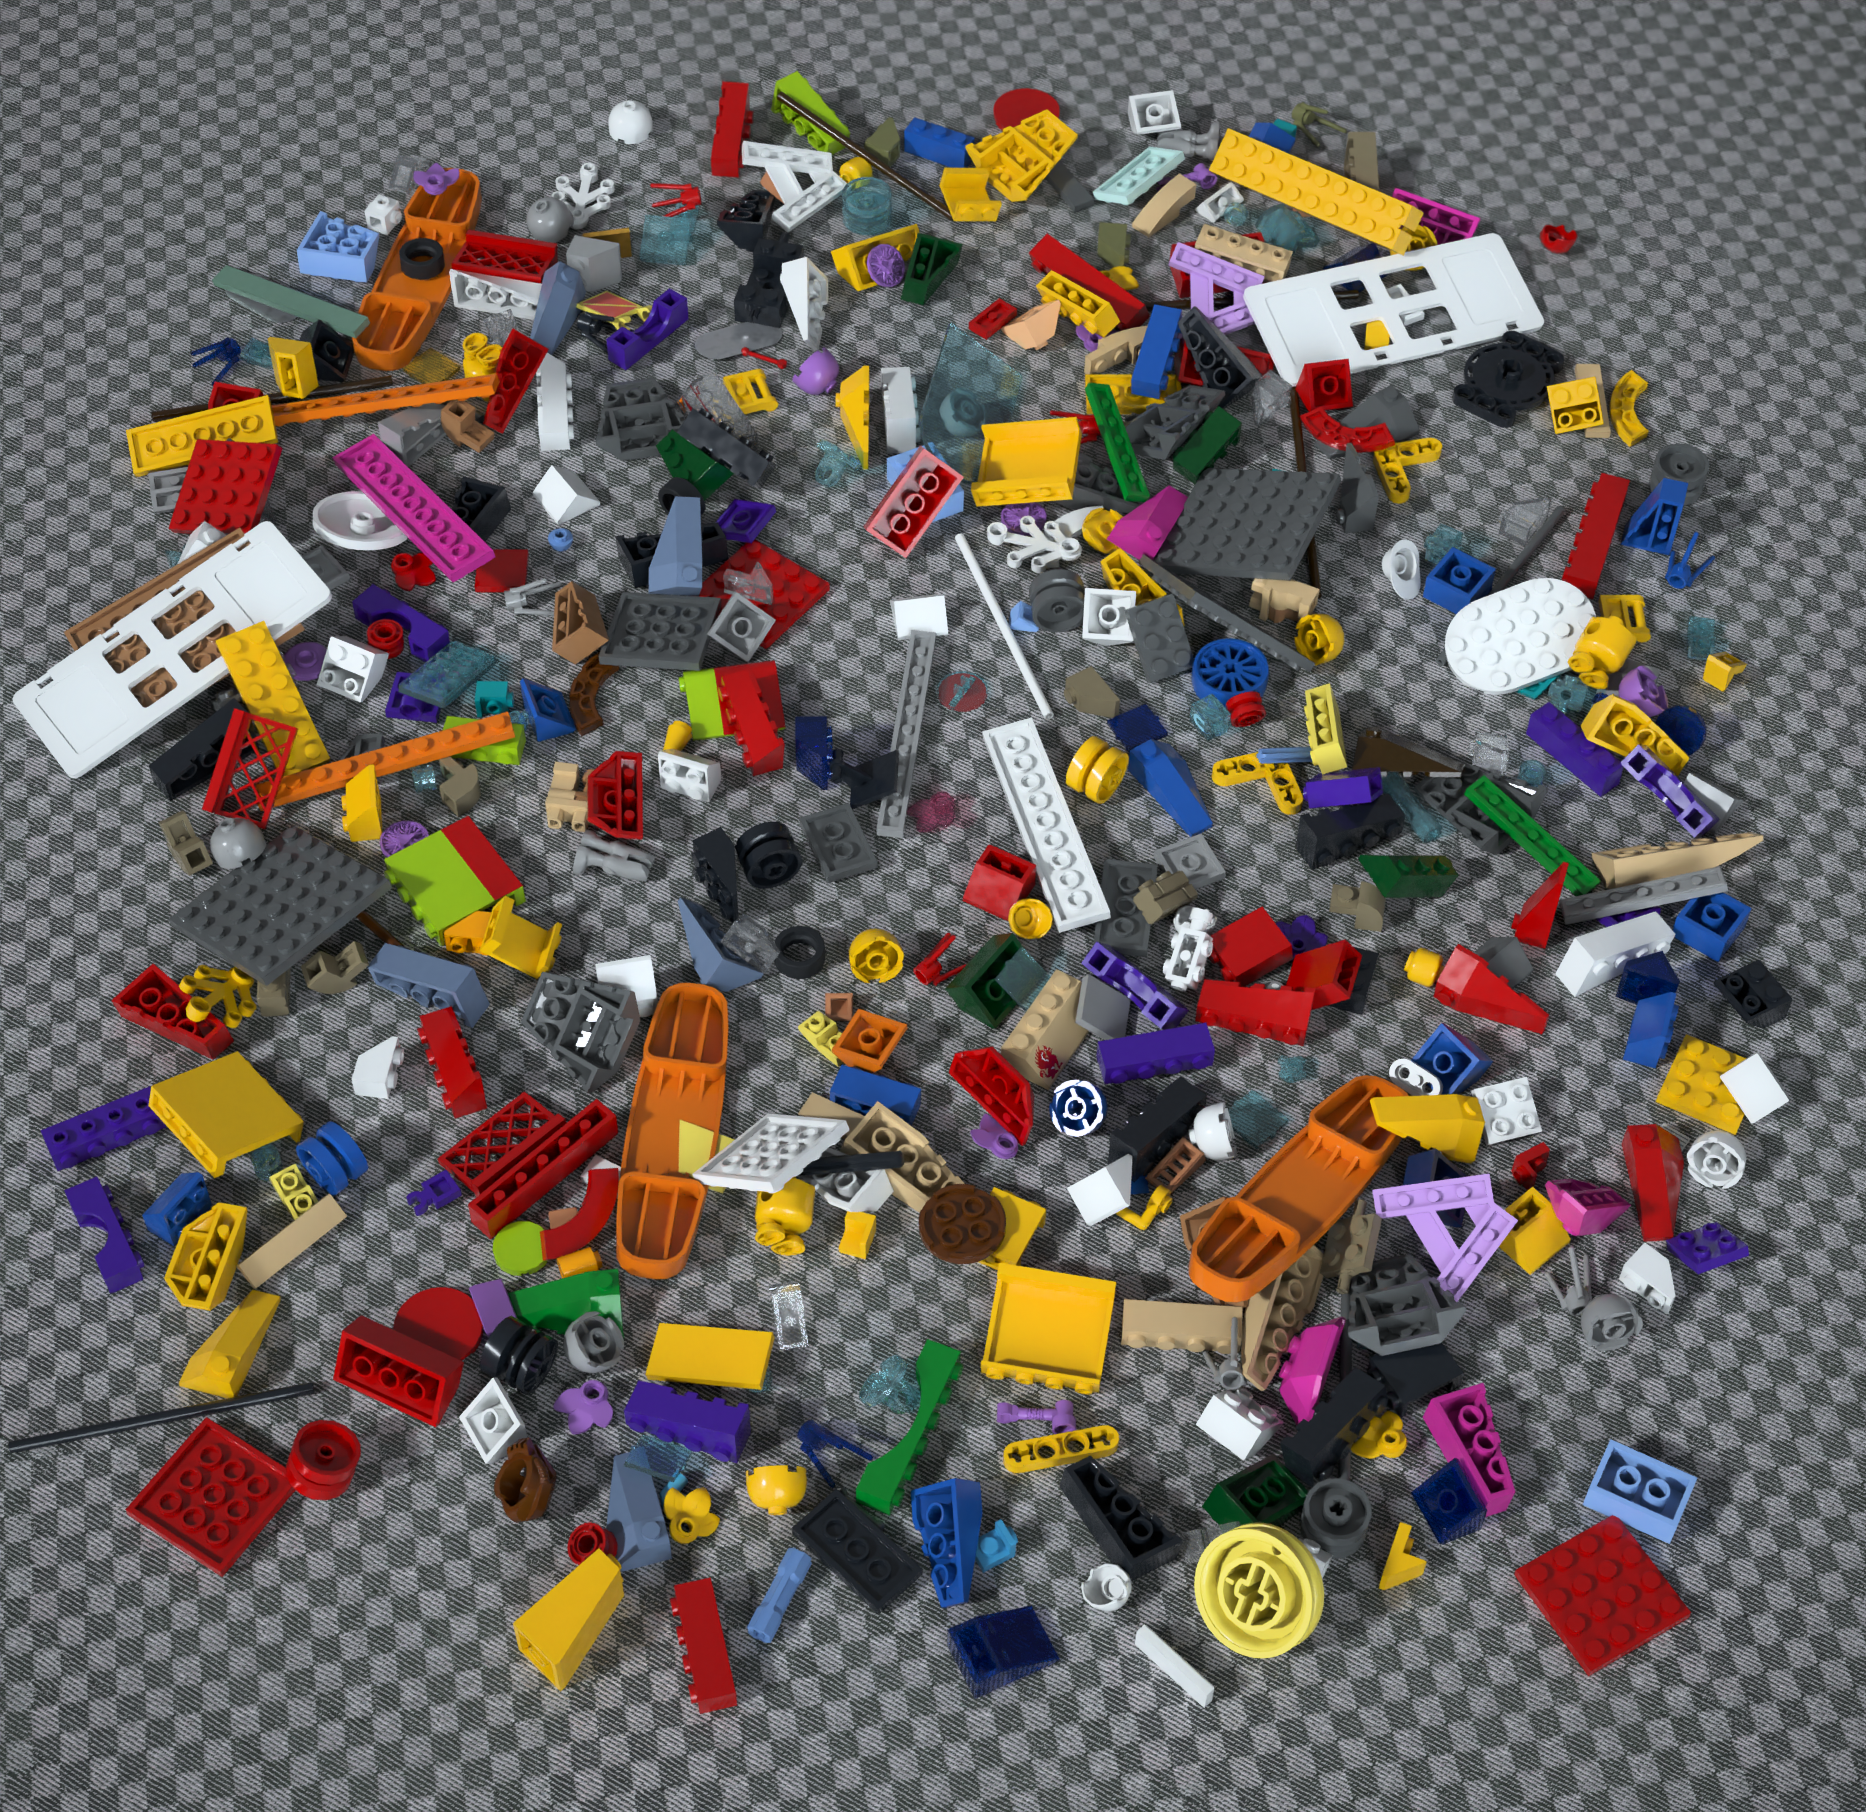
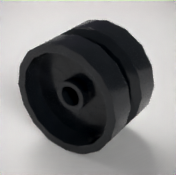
[735,822,802,889]

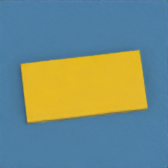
[1085,374,1181,414]
[645,1323,775,1390]

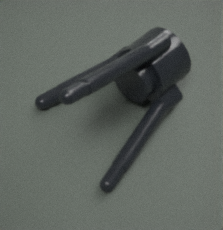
[577,311,634,354]

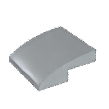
[148,467,188,514]

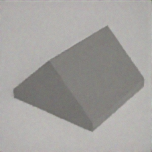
[707,592,776,662]
[1684,773,1743,835]

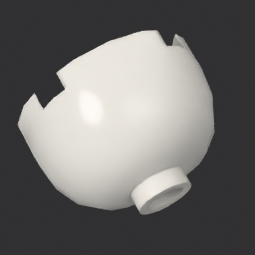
[608,100,653,144]
[1189,1102,1237,1161]
[1687,1130,1747,1189]

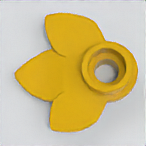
[1100,266,1139,290]
[1351,1410,1407,1459]
[663,1487,720,1544]

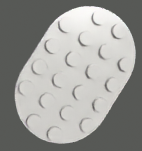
[1445,578,1596,695]

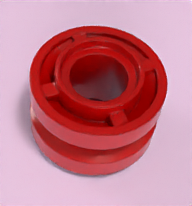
[367,619,404,659]
[1225,691,1266,727]
[567,1522,618,1565]

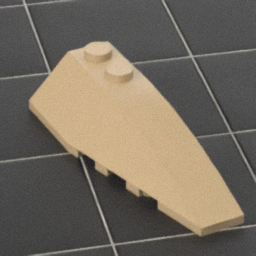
[1592,832,1763,889]
[840,1101,965,1213]
[1241,1245,1324,1391]

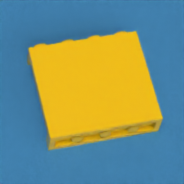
[971,417,1082,507]
[148,1051,304,1178]
[981,1263,1116,1395]

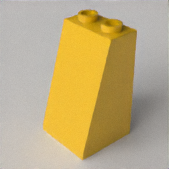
[513,1548,624,1692]

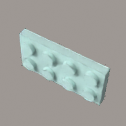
[1093,146,1185,205]

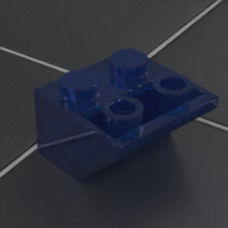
[795,716,833,790]

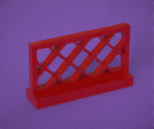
[451,230,558,283]
[202,708,298,830]
[437,1091,567,1197]

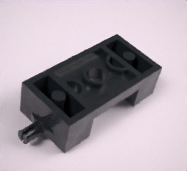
[734,232,804,328]

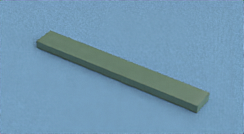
[212,265,370,338]

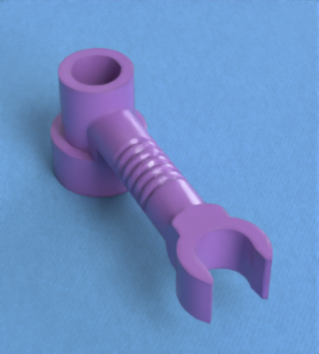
[1156,163,1217,191]
[997,1400,1076,1434]

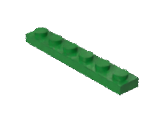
[1085,383,1150,502]
[1464,775,1601,896]

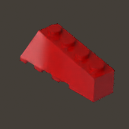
[718,668,785,776]
[1195,979,1316,1046]
[417,1006,487,1119]

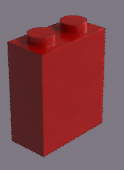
[1208,906,1293,987]
[1286,939,1362,1010]

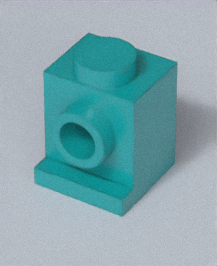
[475,681,514,717]

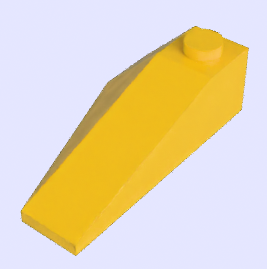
[1580,694,1689,776]

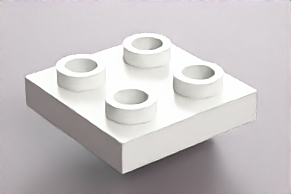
[1471,1077,1542,1146]

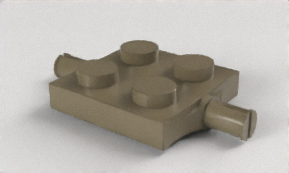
[1320,1199,1382,1294]

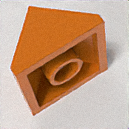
[832,1009,908,1074]

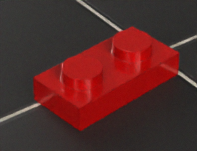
[969,298,1017,340]

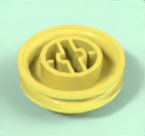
[1194,1523,1324,1658]

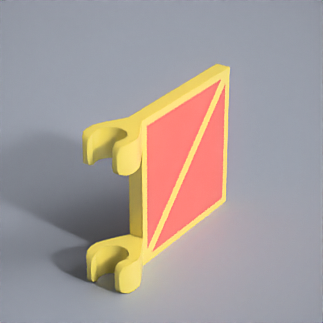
[576,291,652,331]

